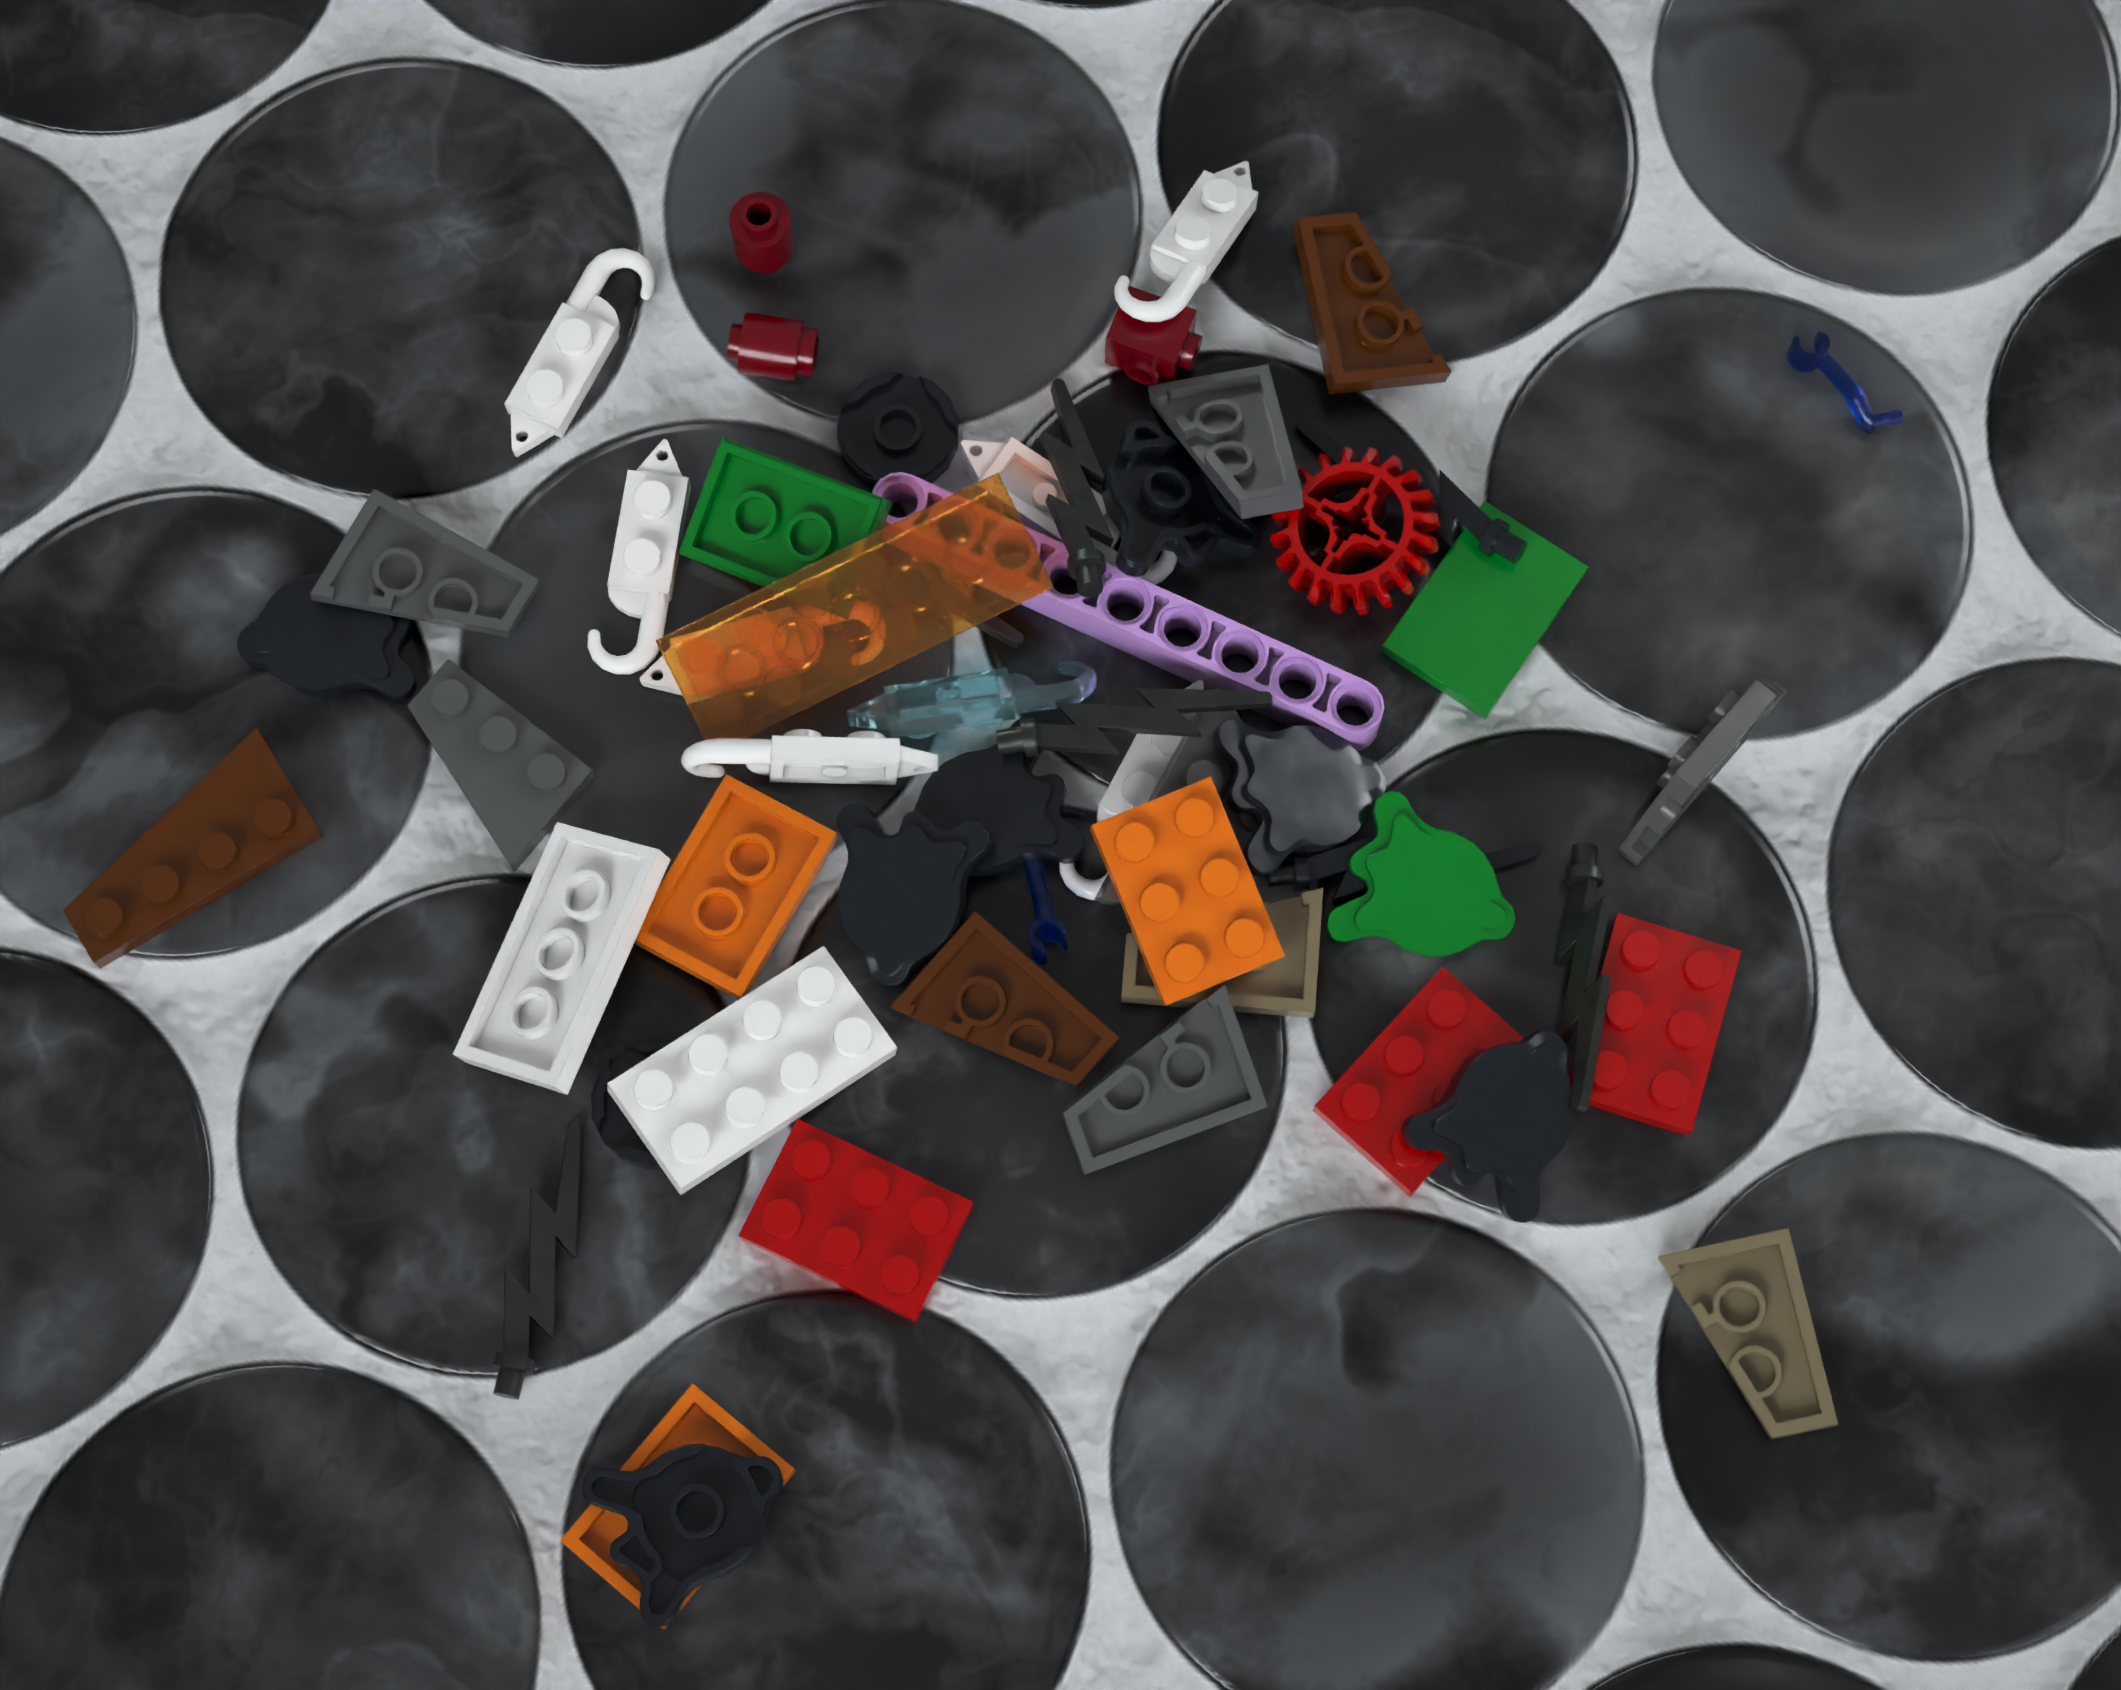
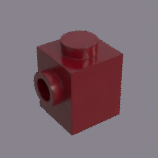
[1105,286,1203,385]

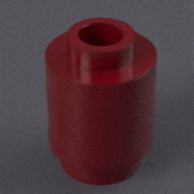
[729,192,795,274]
[727,312,819,382]

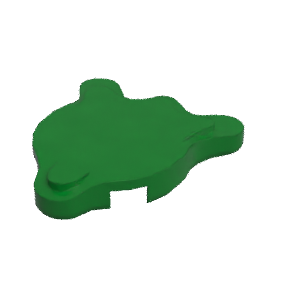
[1326,791,1515,957]

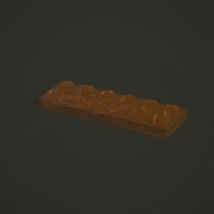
[656,473,1054,740]

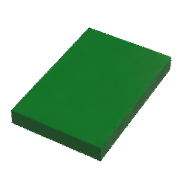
[678,437,893,619]
[1381,501,1589,720]

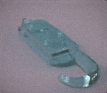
[846,661,1098,739]

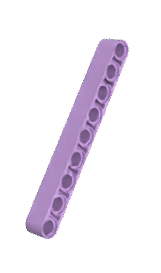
[872,472,1385,751]

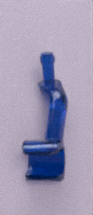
[1787,332,1903,434]
[1023,858,1068,965]

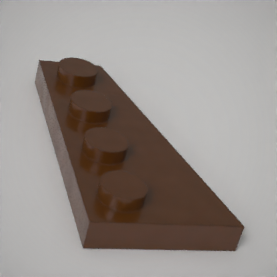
[63,727,324,969]

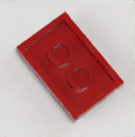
[1569,913,1742,1136]
[1313,966,1524,1197]
[739,1118,974,1324]

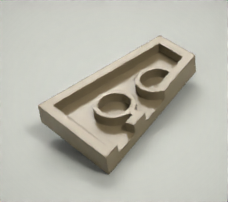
[1121,888,1323,1018]
[1658,1228,1838,1440]

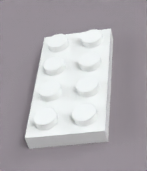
[453,822,671,1095]
[607,946,897,1196]

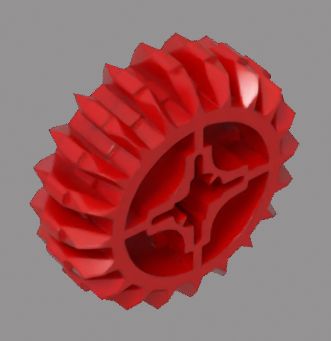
[1270,446,1440,615]

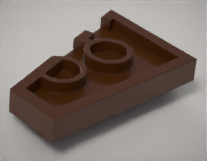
[1293,212,1451,394]
[890,911,1121,1088]

